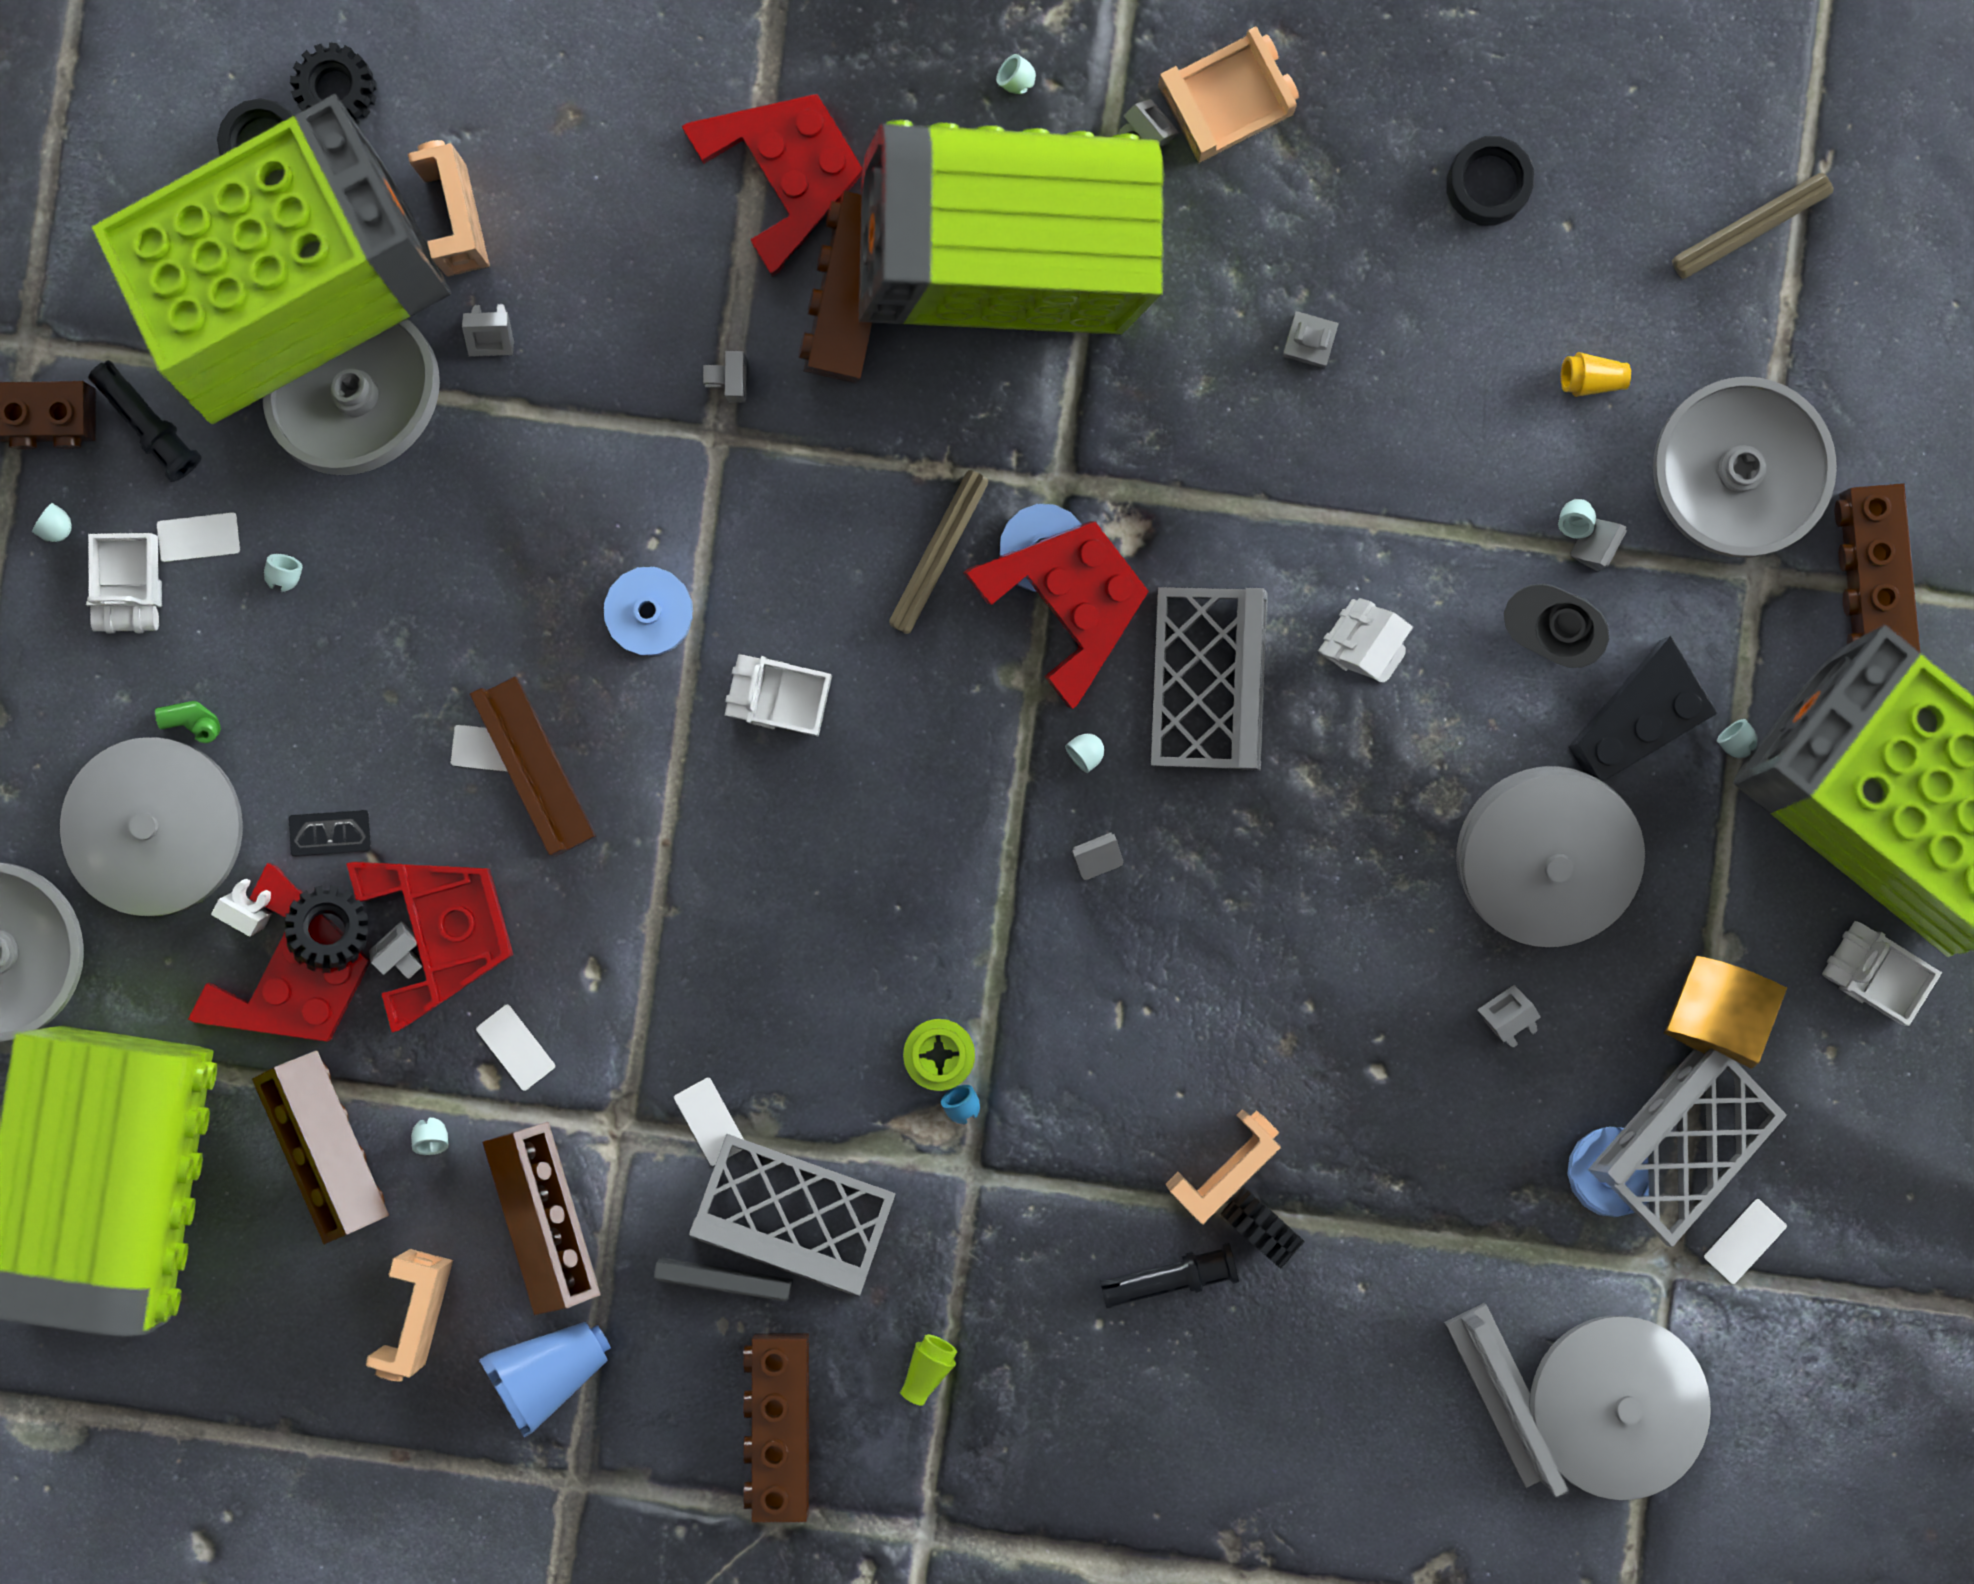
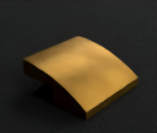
[1664,956,1787,1069]

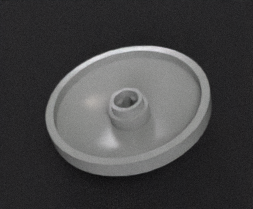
[263,319,440,475]
[1653,377,1837,558]
[60,737,243,916]
[1461,769,1645,947]
[0,863,84,1042]
[1530,1316,1711,1500]

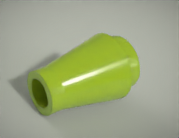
[900,1334,957,1406]

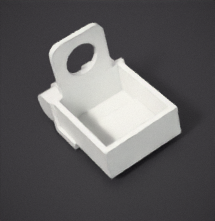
[86,533,162,634]
[1318,598,1413,682]
[725,654,832,737]
[1822,921,1942,1026]

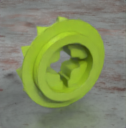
[903,1019,975,1091]

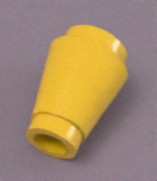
[1561,352,1631,397]

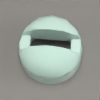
[997,54,1036,94]
[1558,499,1596,539]
[32,503,72,542]
[264,554,303,592]
[1717,719,1758,759]
[1065,734,1104,773]
[411,1117,448,1155]

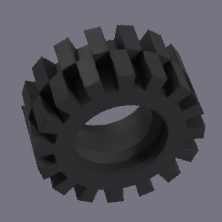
[290,42,377,125]
[285,885,368,973]
[1220,1187,1305,1268]

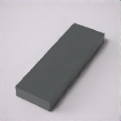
[654,1258,793,1302]

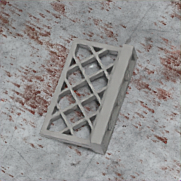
[1151,587,1268,771]
[1588,1048,1787,1247]
[689,1134,896,1297]
[1444,1303,1568,1497]

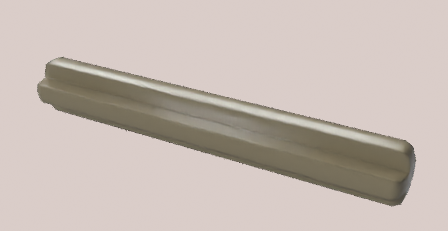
[1672,173,1834,279]
[889,470,988,634]

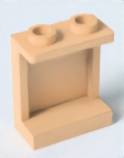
[1158,26,1299,163]
[408,140,490,277]
[1166,1109,1281,1225]
[366,1249,453,1381]

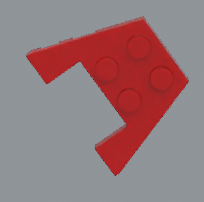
[682,94,863,277]
[963,521,1149,709]
[346,862,513,1032]
[188,863,371,1041]

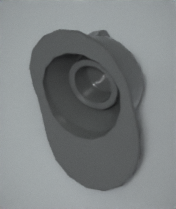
[1504,584,1609,668]

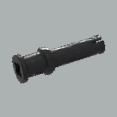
[88,360,202,482]
[1100,1242,1239,1309]

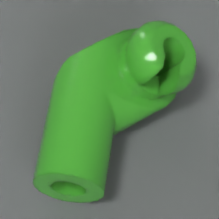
[155,701,221,743]

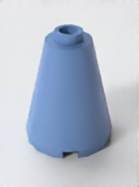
[479,1322,611,1438]

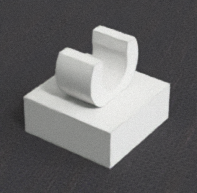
[211,879,272,937]

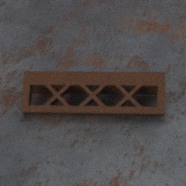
[470,676,597,856]

